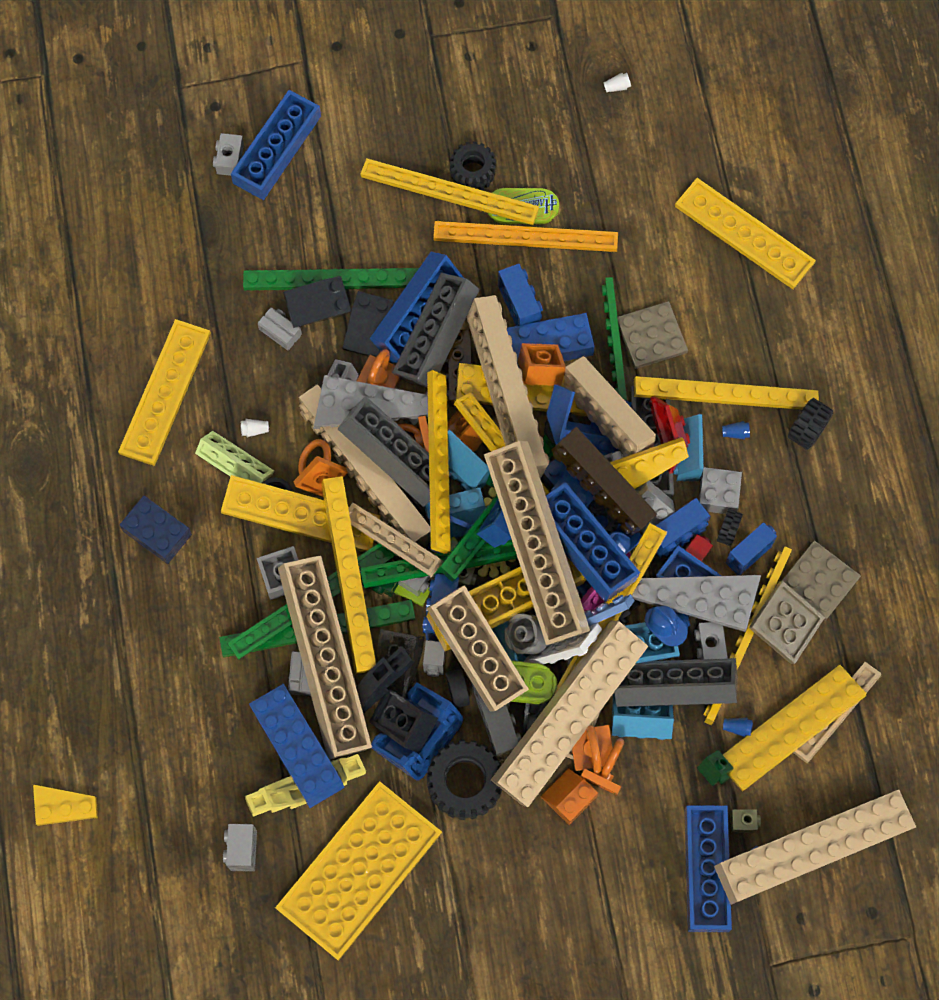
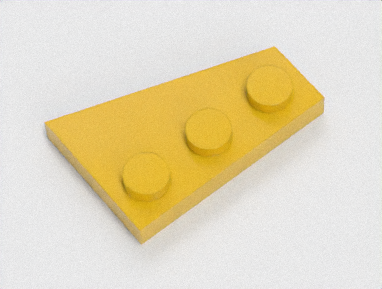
[33,785,98,826]

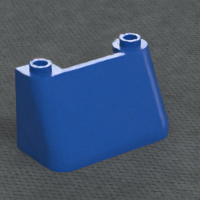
[371,683,463,780]

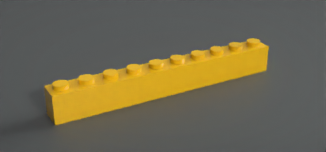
[322,476,376,675]

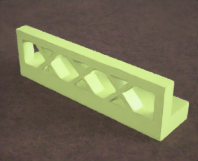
[195,431,274,483]

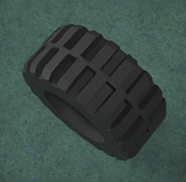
[427,740,502,820]

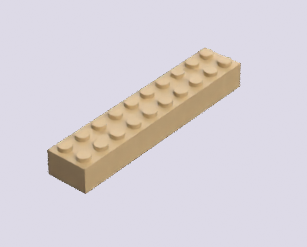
[467,295,549,479]
[299,384,431,548]
[484,441,590,645]
[278,556,372,760]
[491,620,648,807]
[714,790,916,905]

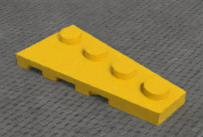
[610,437,689,489]

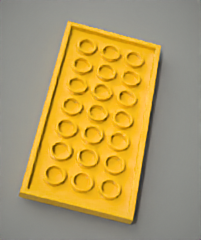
[275,781,442,961]

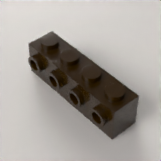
[445,329,471,407]

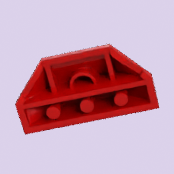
[649,396,690,474]

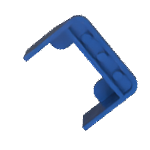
[547,384,632,456]

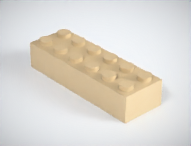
[564,356,656,457]
[426,585,529,712]

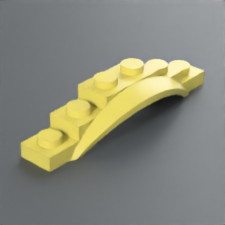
[245,754,366,816]

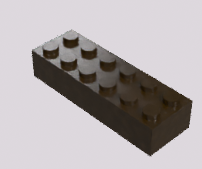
[551,427,657,536]

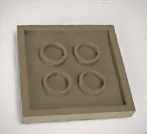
[617,301,688,369]
[782,540,861,621]
[749,581,825,664]

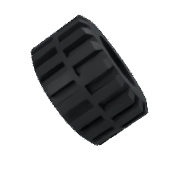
[450,141,496,190]
[788,398,833,450]

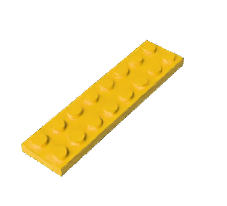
[675,178,816,290]
[118,319,211,466]
[456,363,587,416]
[221,475,380,552]
[723,665,866,792]

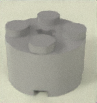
[504,614,551,655]

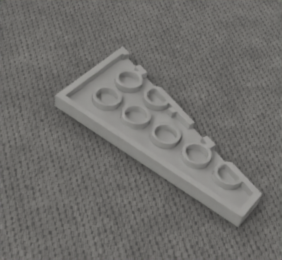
[313,375,428,429]
[632,575,761,632]

